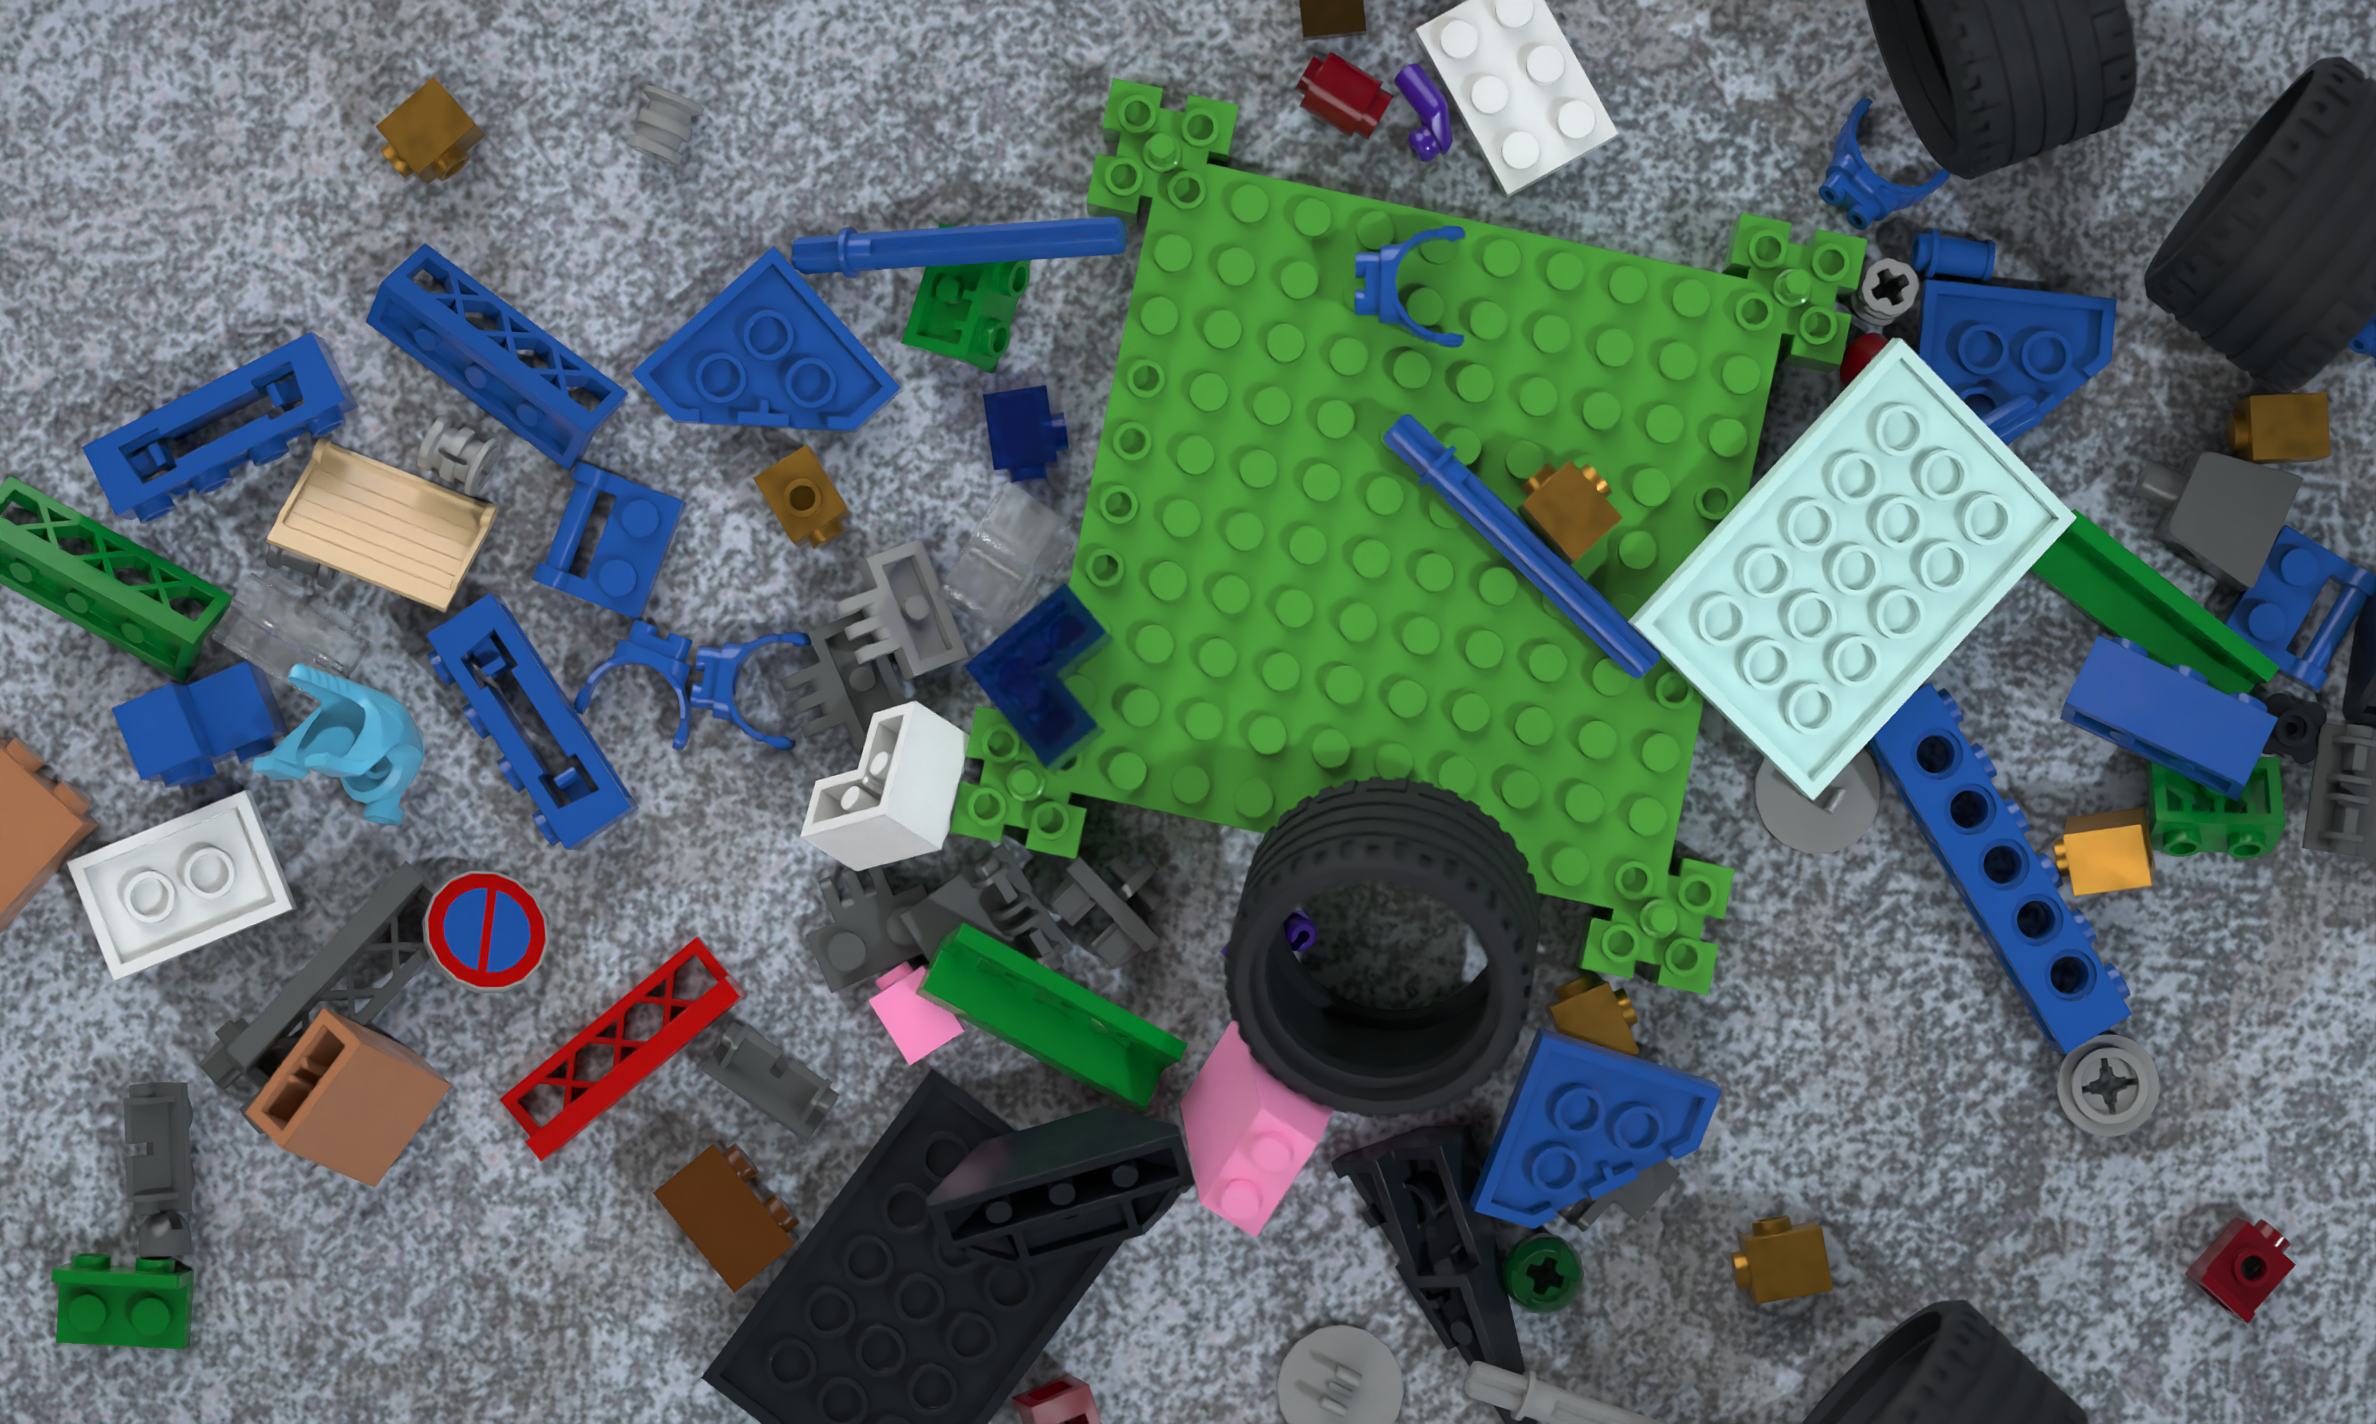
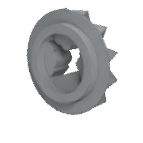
[2055,1034,2159,1137]

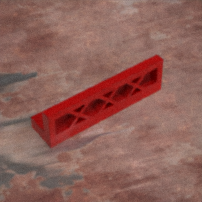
[500,936,747,1161]

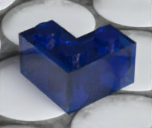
[963,582,1114,772]

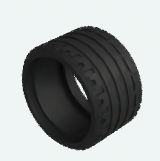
[1865,0,2137,180]
[2144,56,2376,393]
[1224,776,1540,1118]
[1801,1300,2089,1424]

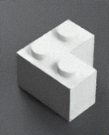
[800,701,970,871]

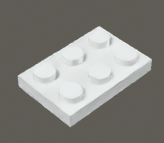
[1414,0,1619,198]
[67,790,298,981]

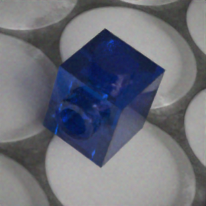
[983,385,1069,485]

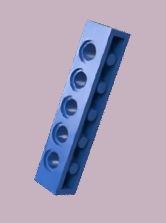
[1867,682,2132,1054]

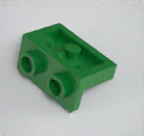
[901,222,1031,374]
[2145,757,2286,859]
[51,1253,194,1349]

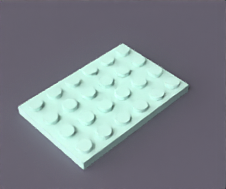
[1628,338,2077,800]

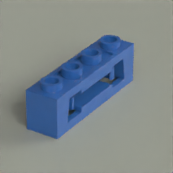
[82,331,358,524]
[426,593,639,850]

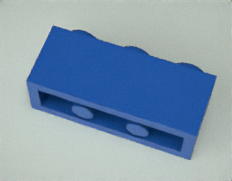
[2060,635,2278,801]

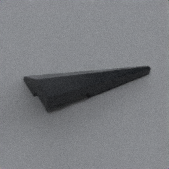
[1331,1124,1537,1424]

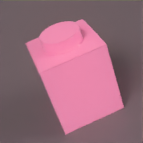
[868,961,967,1066]

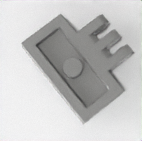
[834,538,969,682]

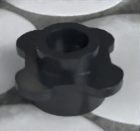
[2261,693,2327,764]

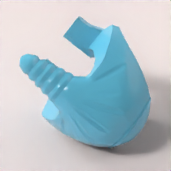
[252,663,425,826]

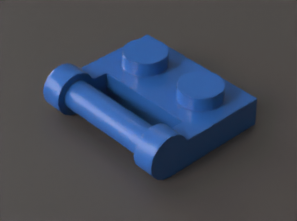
[531,461,686,621]
[2222,525,2376,693]

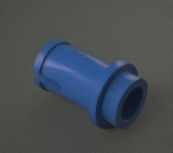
[1910,228,1995,281]

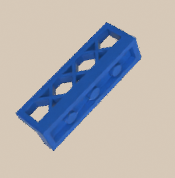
[366,243,628,472]

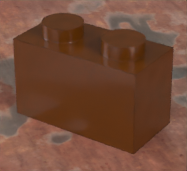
[653,1140,800,1293]

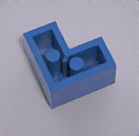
[111,661,289,789]

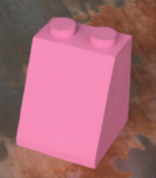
[1180,1021,1334,1238]

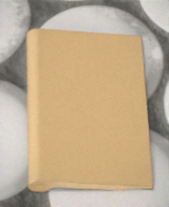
[266,437,499,612]

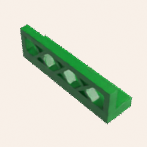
[0,476,233,683]
[2028,509,2280,695]
[915,923,1188,1113]

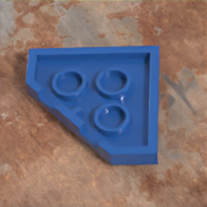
[631,246,903,433]
[1915,280,2117,446]
[1470,1027,1722,1229]

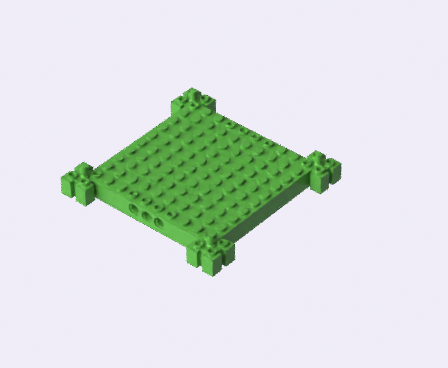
[949,78,1868,995]

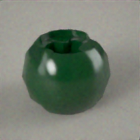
[1502,1233,1584,1315]

